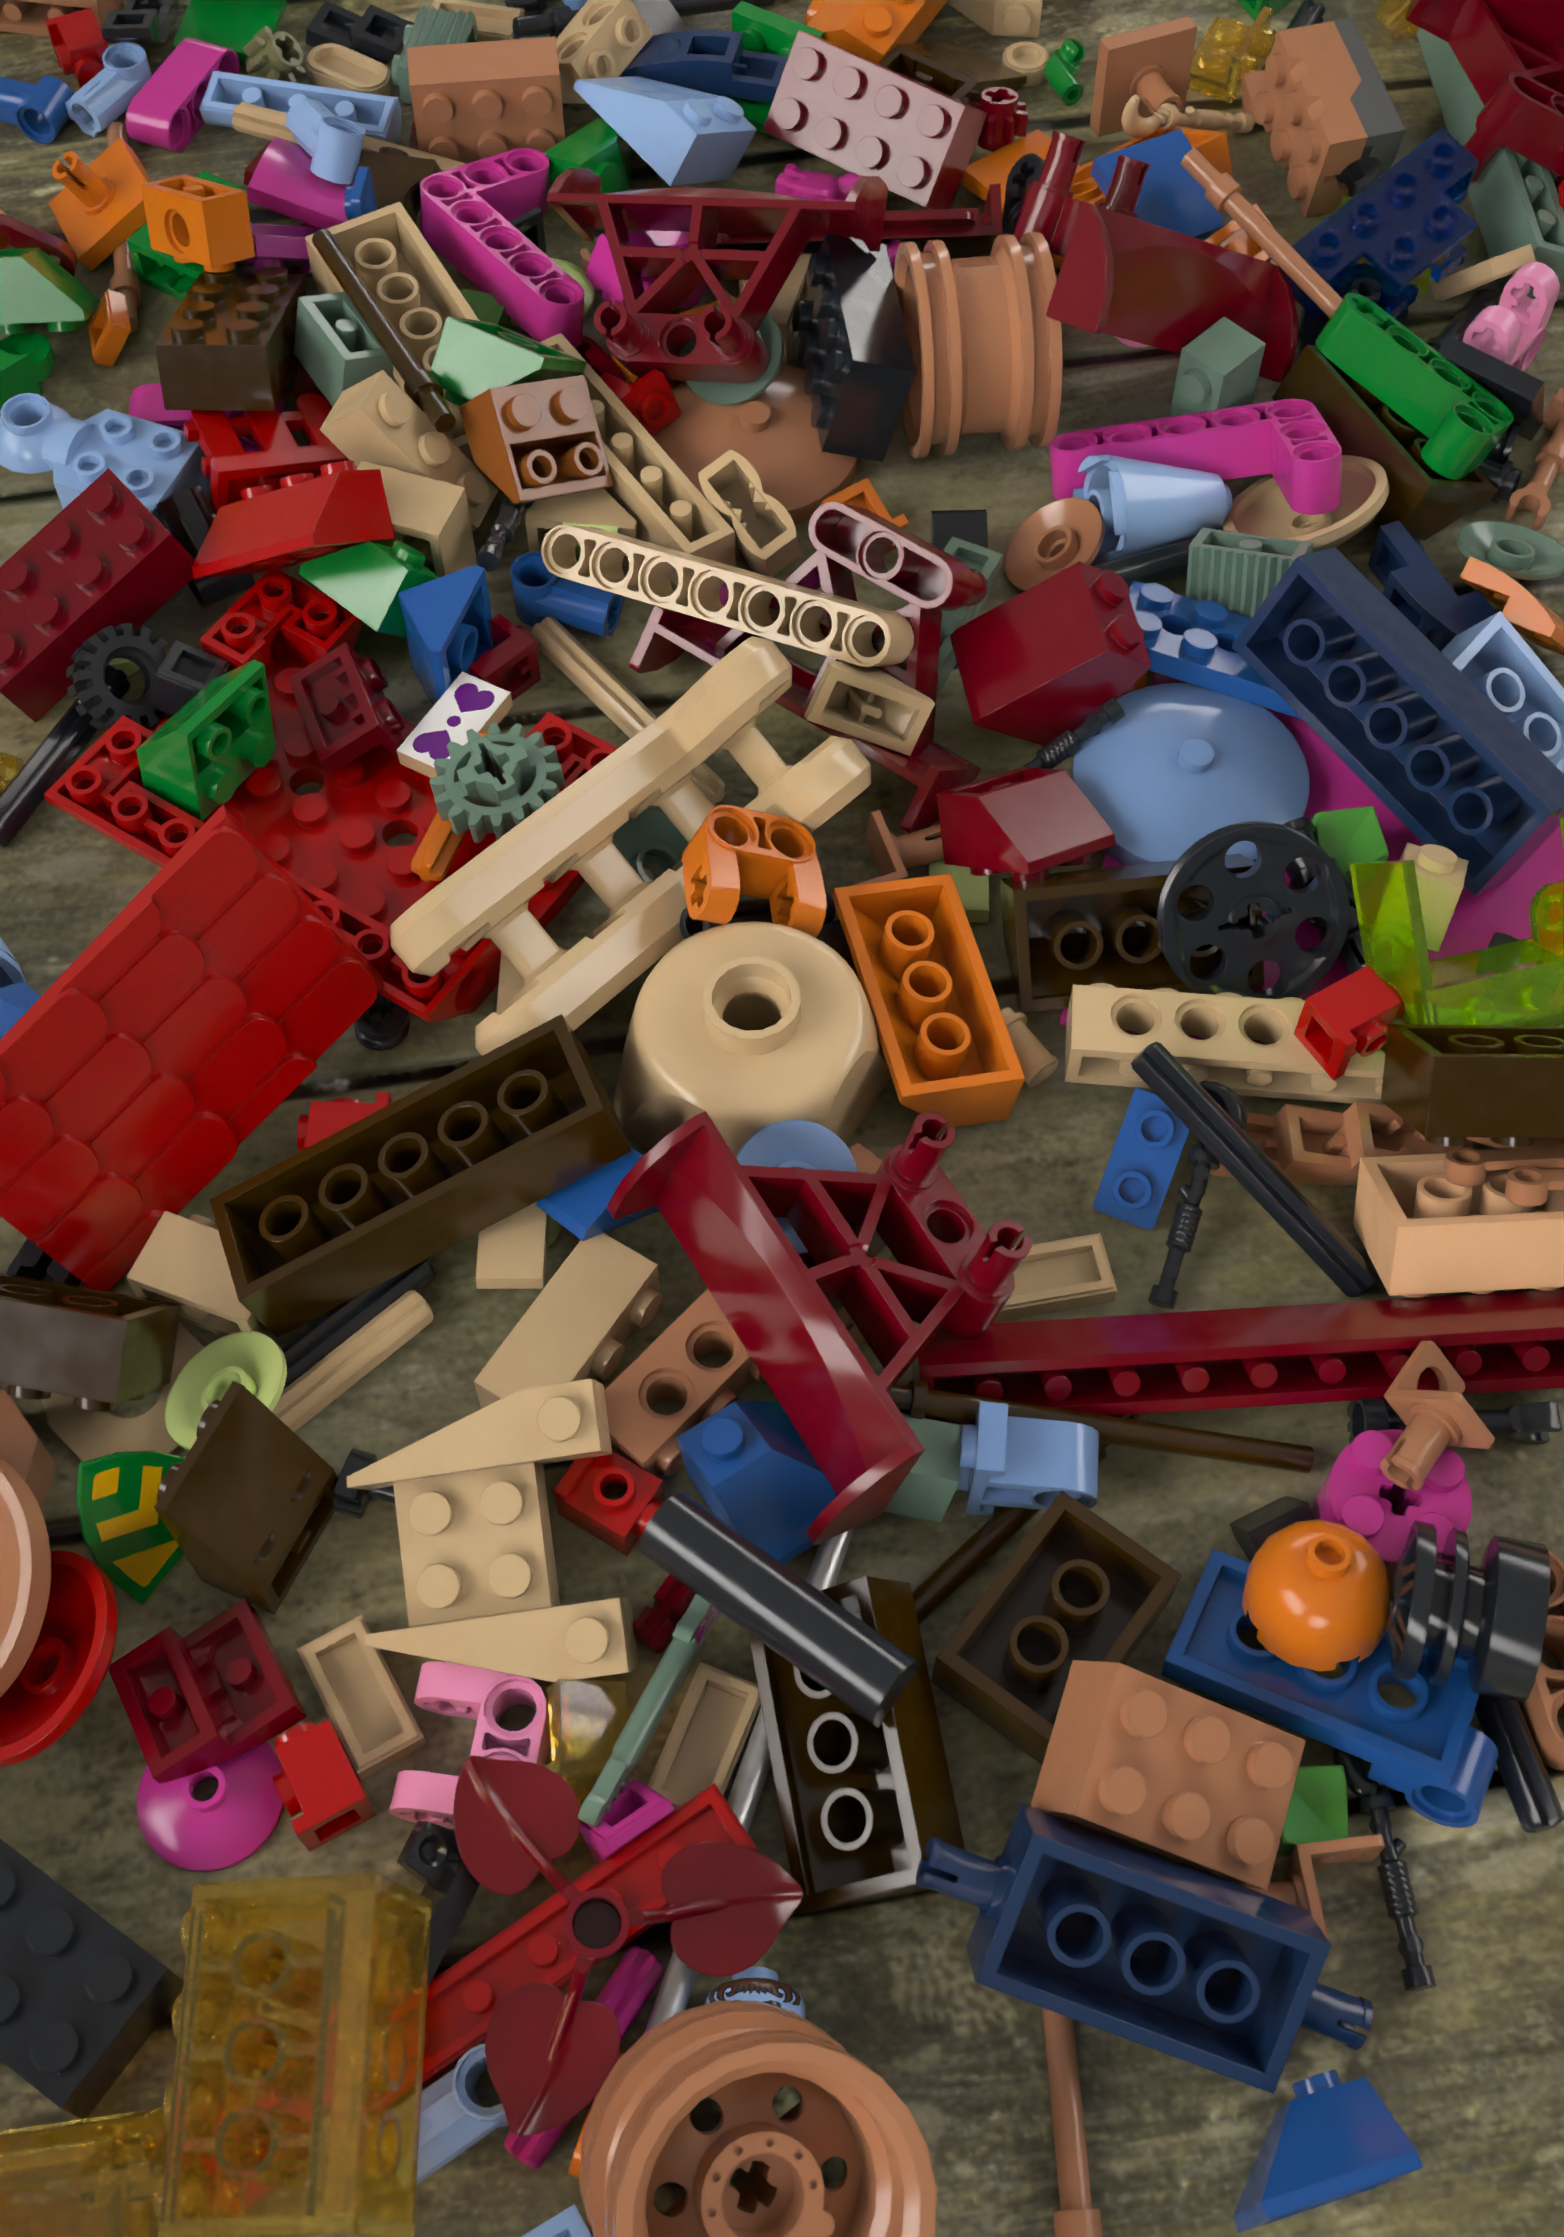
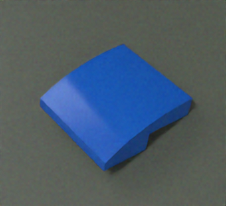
[1090,129,1224,240]

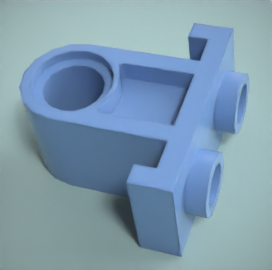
[956,1401,1099,1516]

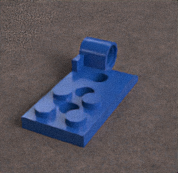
[1129,580,1303,720]
[1161,1549,1498,1828]

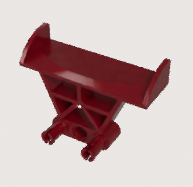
[1405,0,1564,194]
[1013,131,1298,383]
[547,168,888,384]
[629,502,988,833]
[607,1111,1032,1545]

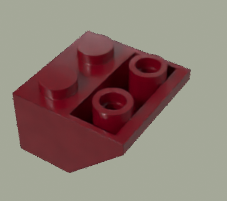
[936,767,1116,881]

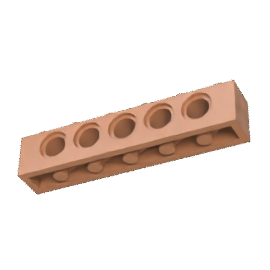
[604,1141,886,1477]

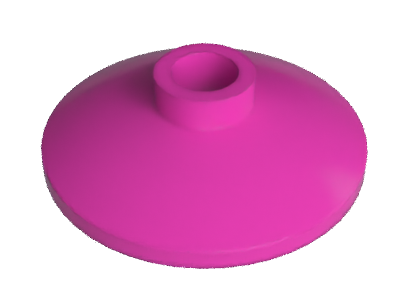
[137,1741,284,1872]

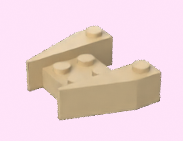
[346,1378,639,1683]

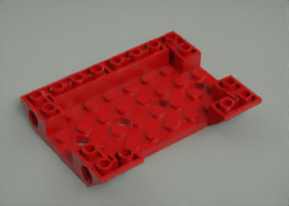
[44,567,618,1023]

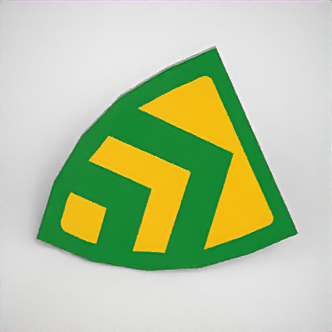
[77,1450,185,1605]

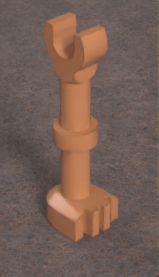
[1504,387,1564,531]

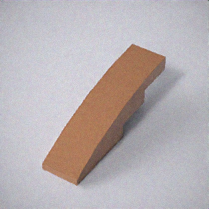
[1210,1101,1473,1186]

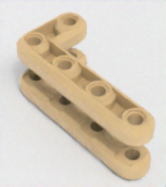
[390,636,871,1056]

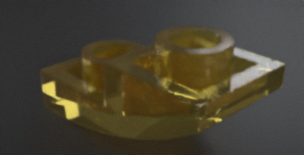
[544,1679,628,1845]

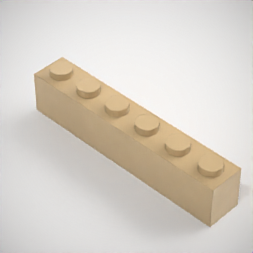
[540,333,736,586]

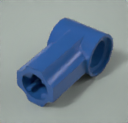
[0,76,74,144]
[510,551,624,637]

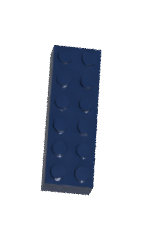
[1232,547,1564,896]

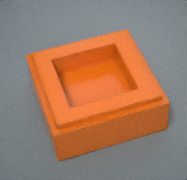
[88,289,131,368]

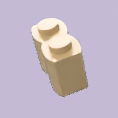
[698,449,800,577]

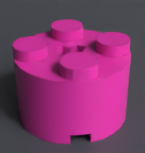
[1313,1429,1472,1580]

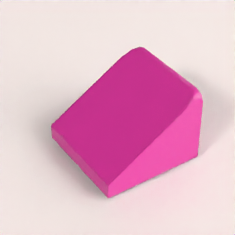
[580,1779,674,1864]

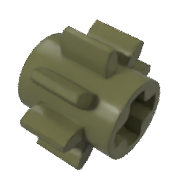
[243,26,306,83]

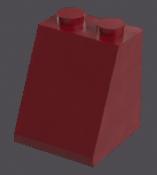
[950,561,1152,746]

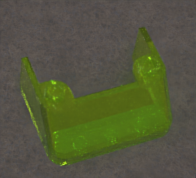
[1349,816,1564,1026]

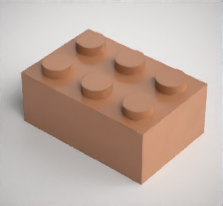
[407,36,566,164]
[1030,1660,1306,1890]

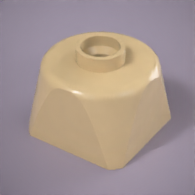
[613,921,891,1156]

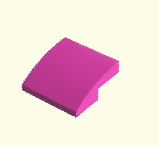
[247,137,358,229]

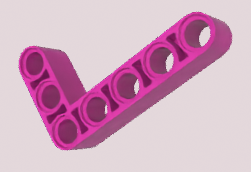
[420,148,584,348]
[1049,399,1342,515]

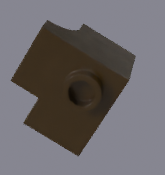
[359,147,442,225]

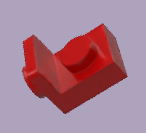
[600,369,681,437]

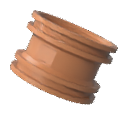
[894,232,1063,459]
[579,2001,937,2237]

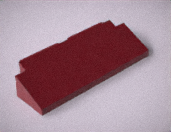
[716,184,1003,244]

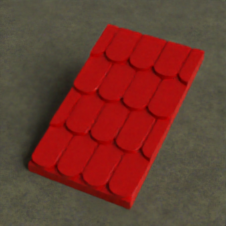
[0,805,384,1291]

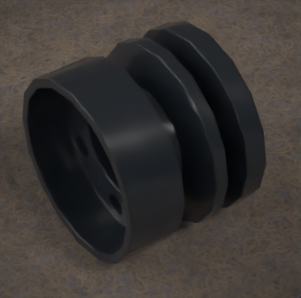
[1386,1521,1550,1702]

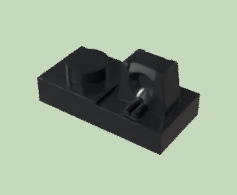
[379,1821,480,1986]

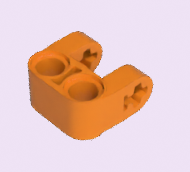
[682,805,827,938]

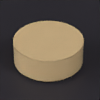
[1002,41,1050,87]

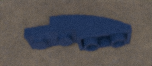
[619,30,789,103]
[1368,520,1498,652]

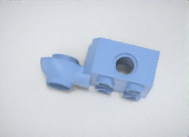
[0,393,210,528]

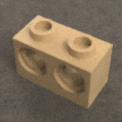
[556,0,653,104]

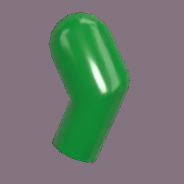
[1044,38,1086,106]

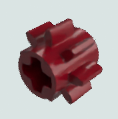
[969,87,1028,152]

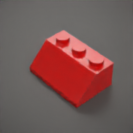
[191,461,395,579]

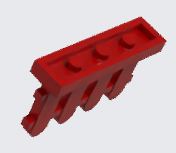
[183,393,357,515]

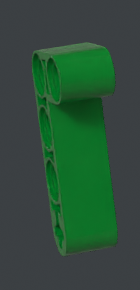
[1315,293,1514,480]

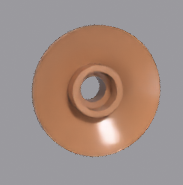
[1004,497,1105,592]

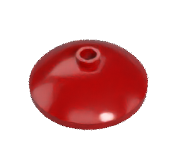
[0,1550,117,1767]

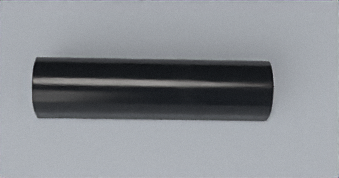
[639,1492,922,1727]

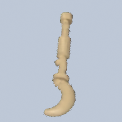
[1121,94,1254,138]

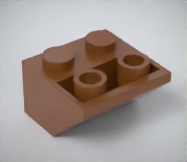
[459,375,614,504]

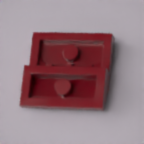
[108,1598,307,1784]

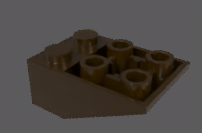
[878,40,1027,104]
[154,1381,338,1615]

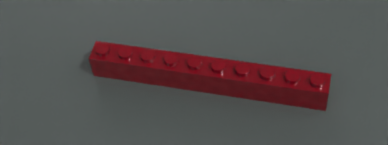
[912,1289,1564,1425]

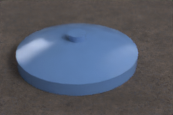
[1071,683,1310,865]

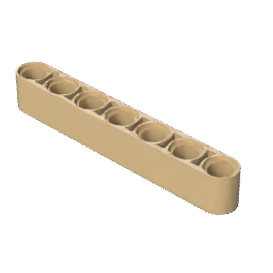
[541,525,914,667]

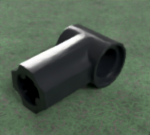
[156,485,254,608]

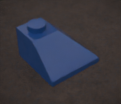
[676,1401,837,1564]
[1233,2070,1423,2233]

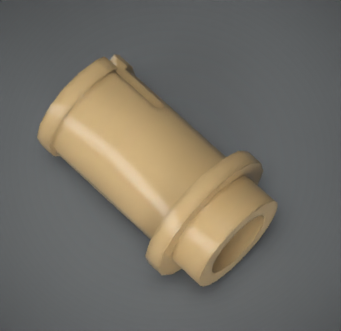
[1001,1007,1059,1088]

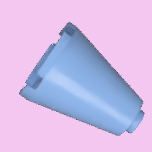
[1073,454,1232,567]

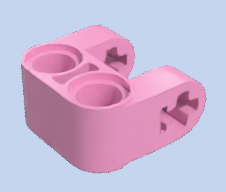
[1462,261,1560,372]
[389,1661,552,1829]

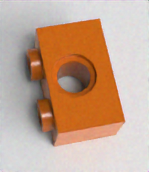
[141,174,255,273]

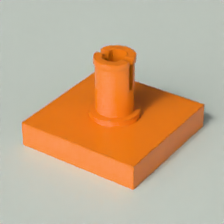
[48,137,152,271]

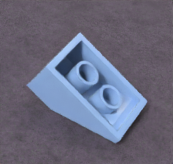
[573,76,757,186]
[1441,611,1564,774]

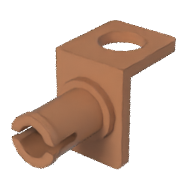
[836,810,944,919]
[1380,1341,1495,1491]
[1243,1834,1385,1951]

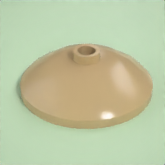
[1223,455,1389,553]

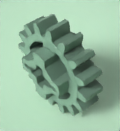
[430,723,565,843]

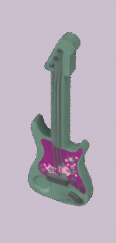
[578,1594,722,1827]

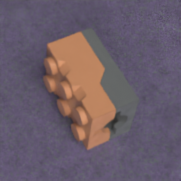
[1254,17,1406,218]

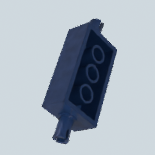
[916,1803,1373,2094]

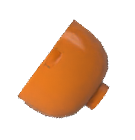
[1241,1519,1391,1672]

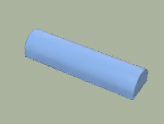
[199,71,402,145]

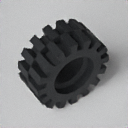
[66,623,170,730]

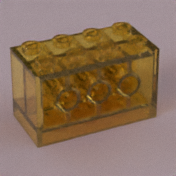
[154,1872,432,2237]

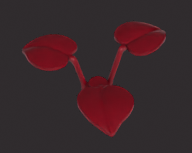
[453,1755,803,2137]

